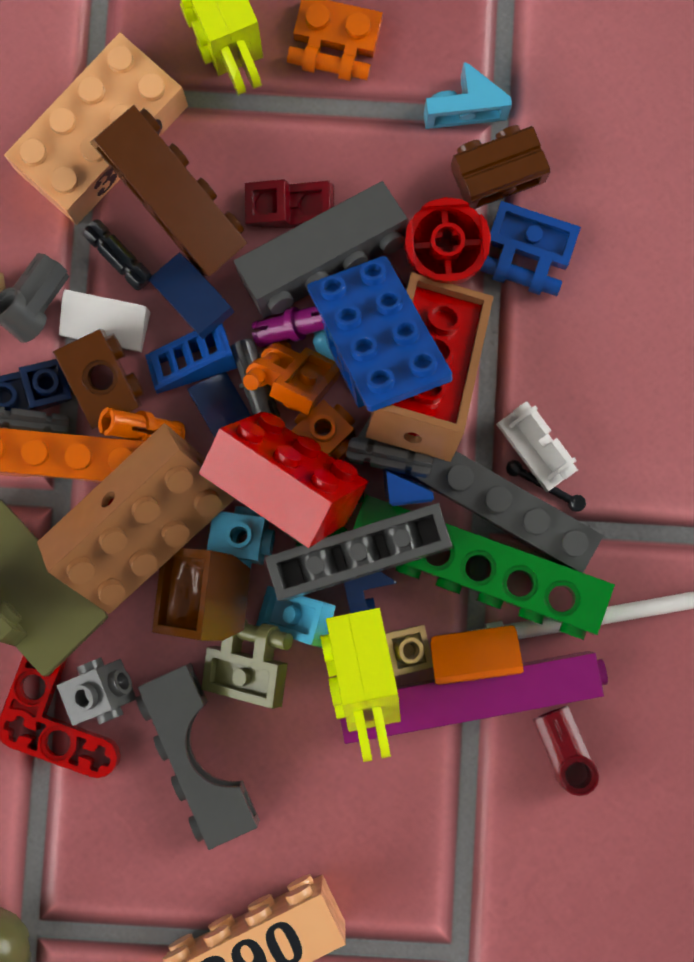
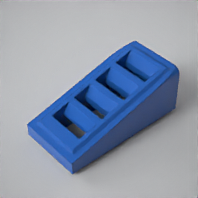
[145,323,237,394]

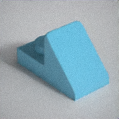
[424,62,512,129]
[256,586,336,648]

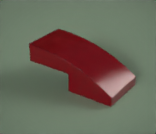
[245,179,334,228]

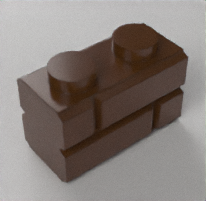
[451,125,550,209]

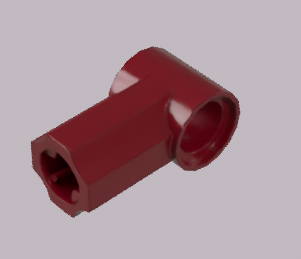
[533,705,599,796]

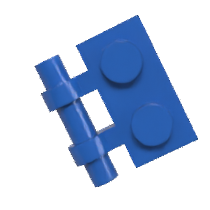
[480,201,581,297]

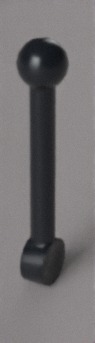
[506,460,586,512]

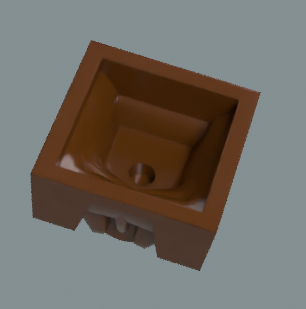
[152,548,251,641]

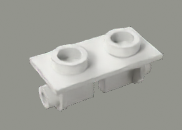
[496,401,578,492]

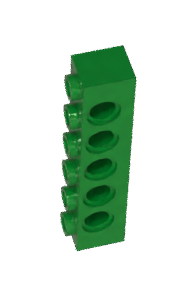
[353,495,615,640]

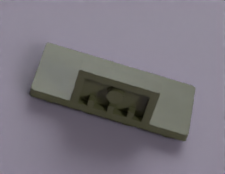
[0,499,108,676]

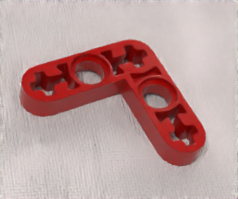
[0,655,121,778]

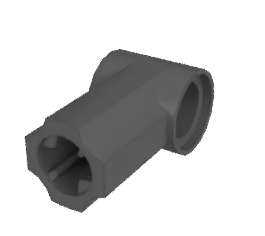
[0,253,69,343]

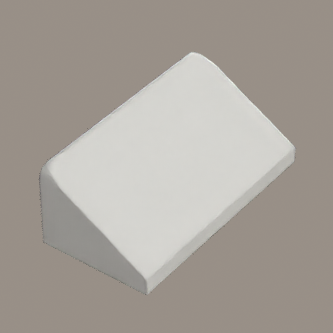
[59,289,151,353]

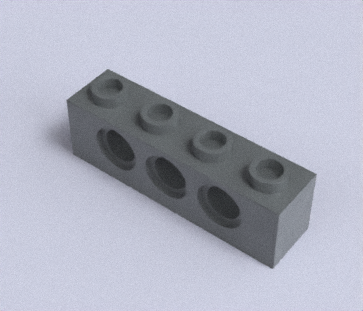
[265,503,453,601]

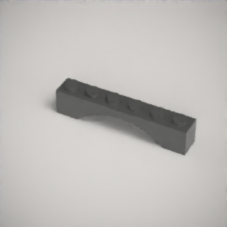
[357,415,604,573]

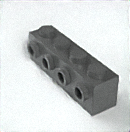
[233,181,408,319]

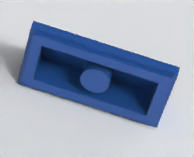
[383,469,434,506]

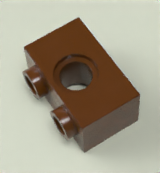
[53,329,144,430]

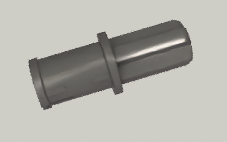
[231,339,281,417]

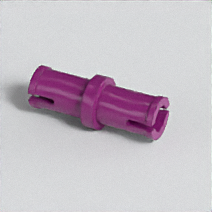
[252,306,324,348]

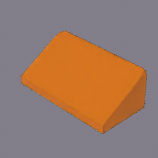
[430,625,524,685]

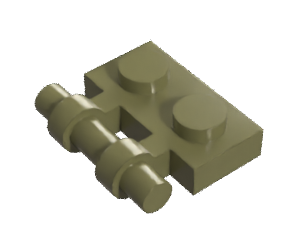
[201,619,293,709]

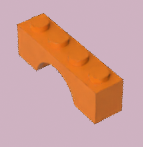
[0,428,145,483]

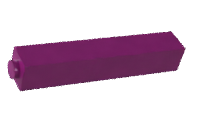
[340,651,608,744]

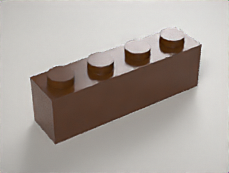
[90,105,247,277]

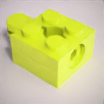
[180,0,263,96]
[320,608,401,762]

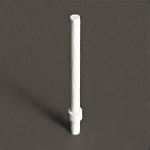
[471,591,694,640]

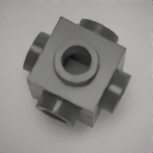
[56,658,136,726]

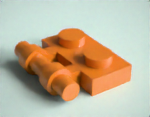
[287,0,383,81]
[243,341,341,415]

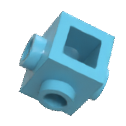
[207,506,275,568]

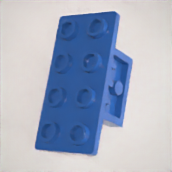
[307,256,453,412]

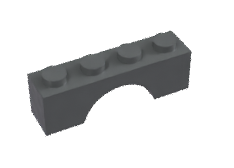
[136,663,260,850]

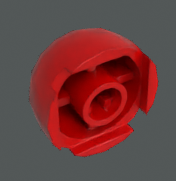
[404,197,491,285]

